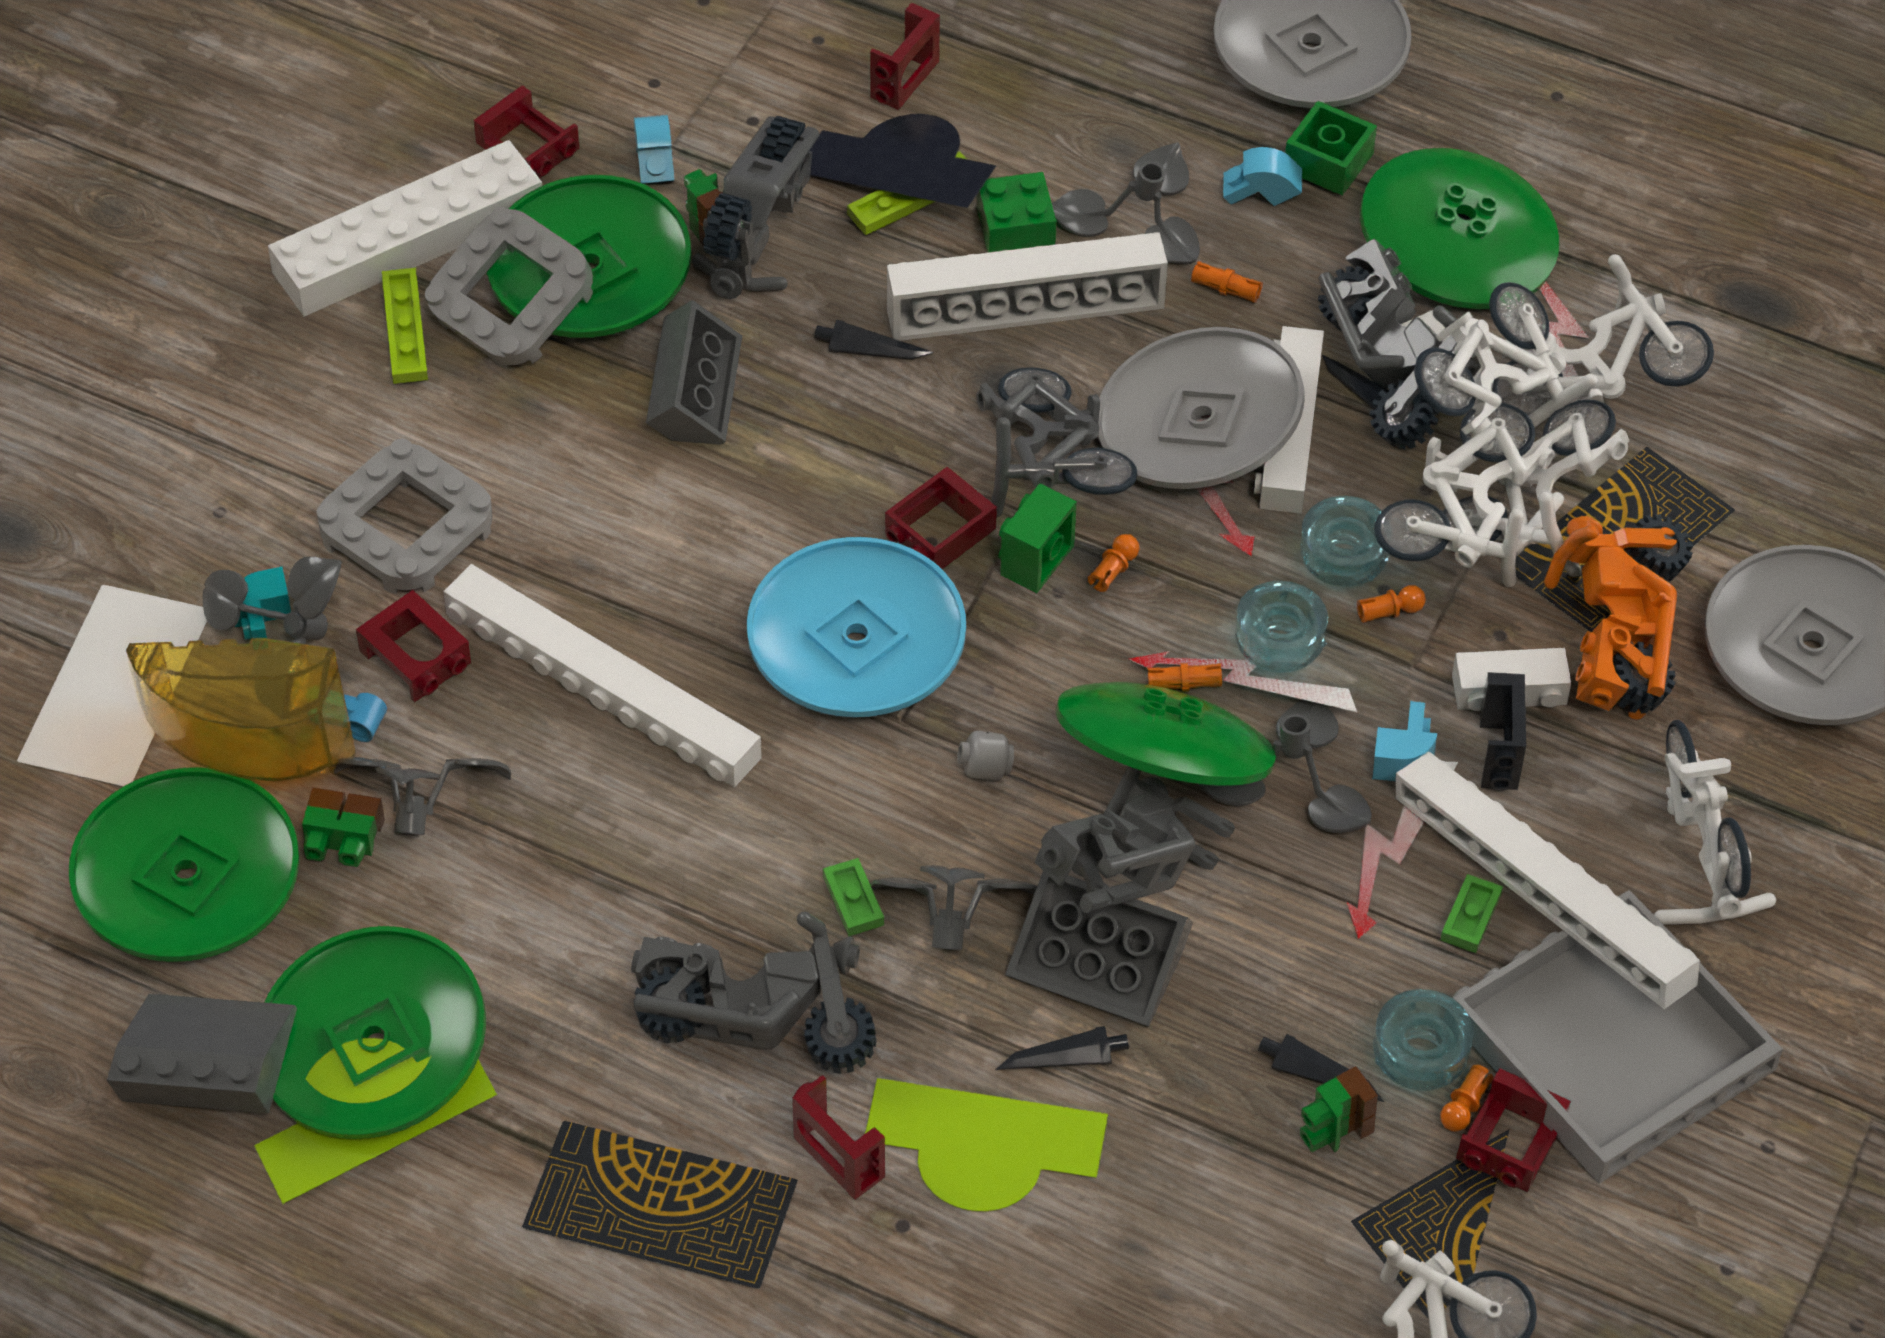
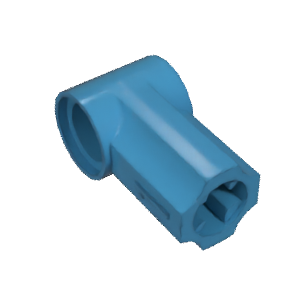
[307,687,387,742]

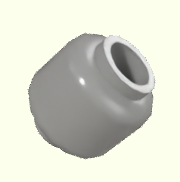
[957,731,1014,781]

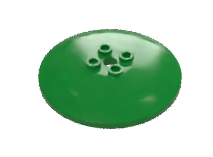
[1360,148,1559,309]
[487,175,691,338]
[1056,682,1276,786]
[69,767,299,962]
[264,926,486,1139]

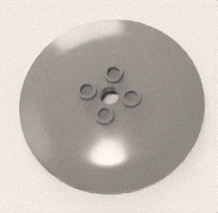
[1214,0,1411,108]
[1098,327,1305,489]
[1705,545,1885,725]

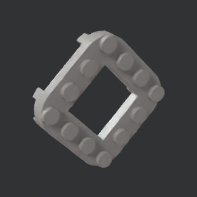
[425,206,593,368]
[317,438,492,594]

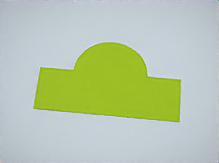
[254,1038,497,1204]
[865,1078,1108,1211]

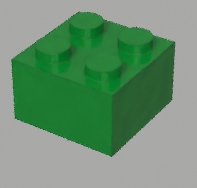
[1285,101,1377,196]
[976,172,1057,253]
[998,483,1077,593]

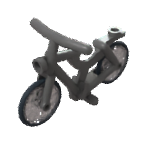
[976,367,1138,517]

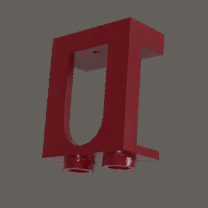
[870,2,940,110]
[474,85,580,178]
[356,590,471,703]
[1456,1068,1571,1192]
[792,1075,885,1200]

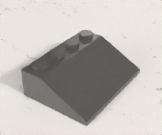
[1005,871,1193,1027]
[107,994,297,1114]

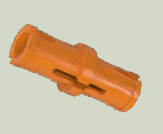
[1191,261,1263,303]
[1147,662,1222,692]

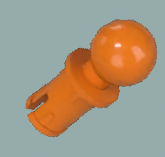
[1088,534,1140,592]
[1357,585,1426,623]
[1440,1065,1494,1132]

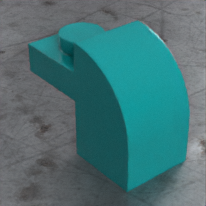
[235,567,291,653]

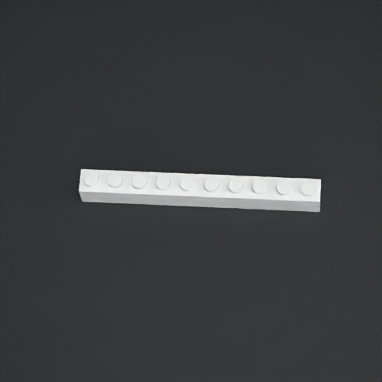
[444,564,762,788]
[1396,752,1699,1009]

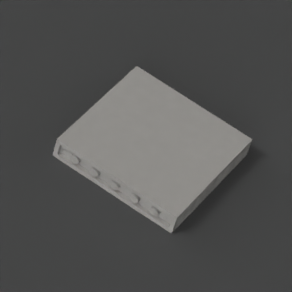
[1448,890,1783,1184]

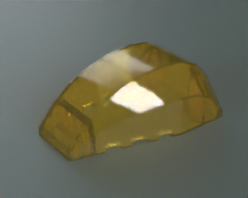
[126,638,356,781]

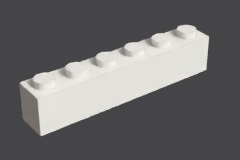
[1254,326,1324,514]

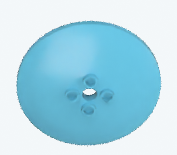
[747,537,966,717]

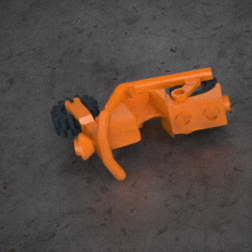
[1544,514,1693,720]

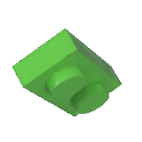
[823,858,884,936]
[1440,874,1503,953]

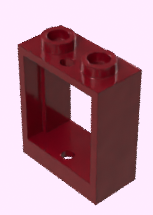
[885,467,997,569]

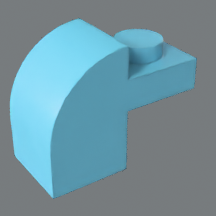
[634,115,675,184]
[1223,147,1302,206]
[1372,701,1437,781]

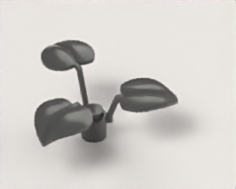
[1052,143,1200,264]
[203,556,342,719]
[1198,699,1371,833]
[334,757,511,835]
[870,865,1037,950]

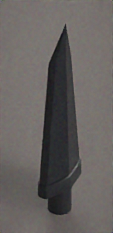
[814,320,934,360]
[1322,355,1411,422]
[995,1026,1129,1070]
[1258,1034,1384,1102]

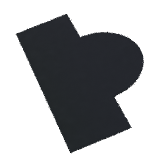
[810,114,997,208]

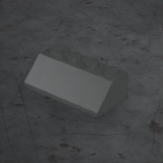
[646,300,742,445]

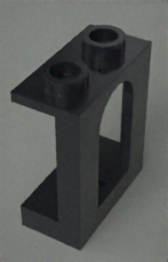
[1480,672,1526,791]

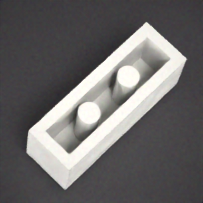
[1452,648,1571,711]

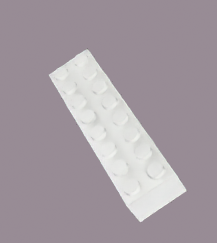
[268,140,542,316]
[887,232,1167,341]

